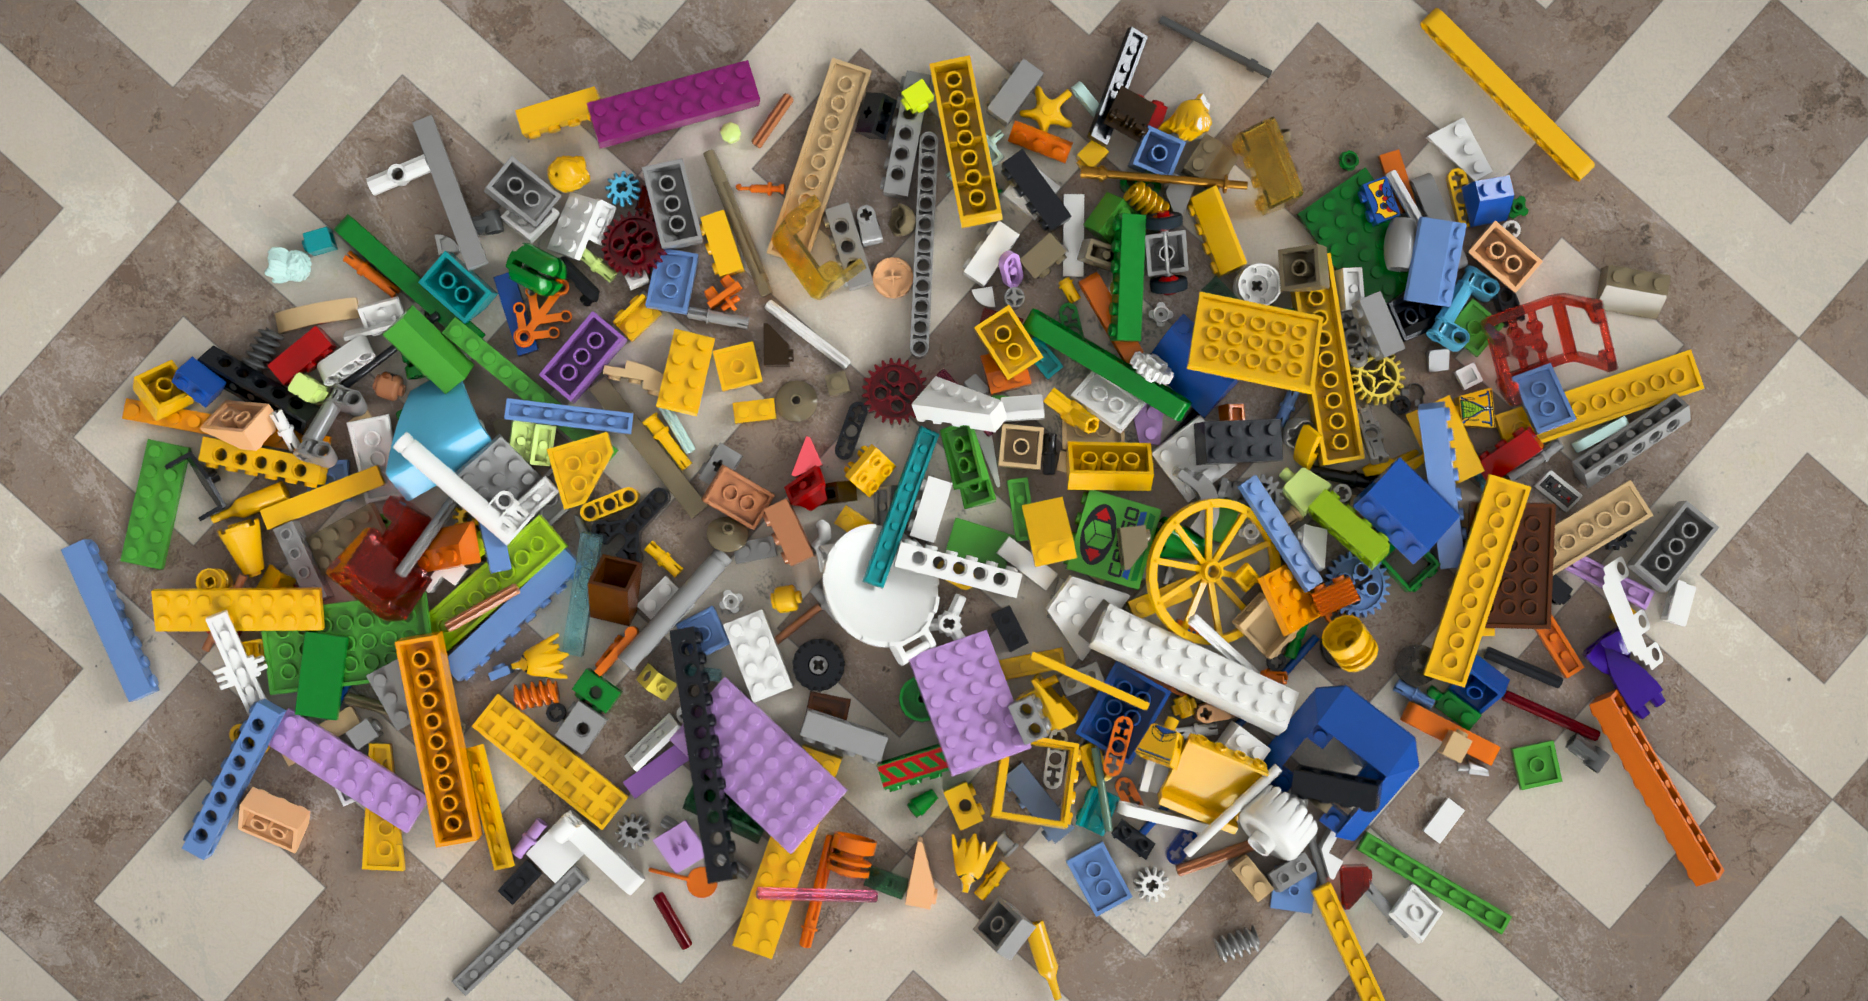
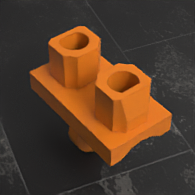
[704,275,743,311]

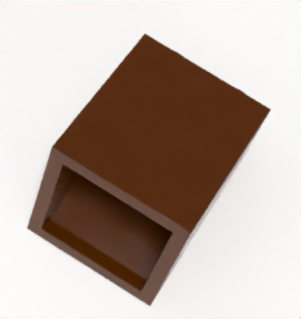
[587,554,643,627]

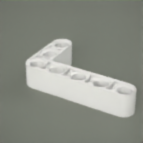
[549,810,646,895]

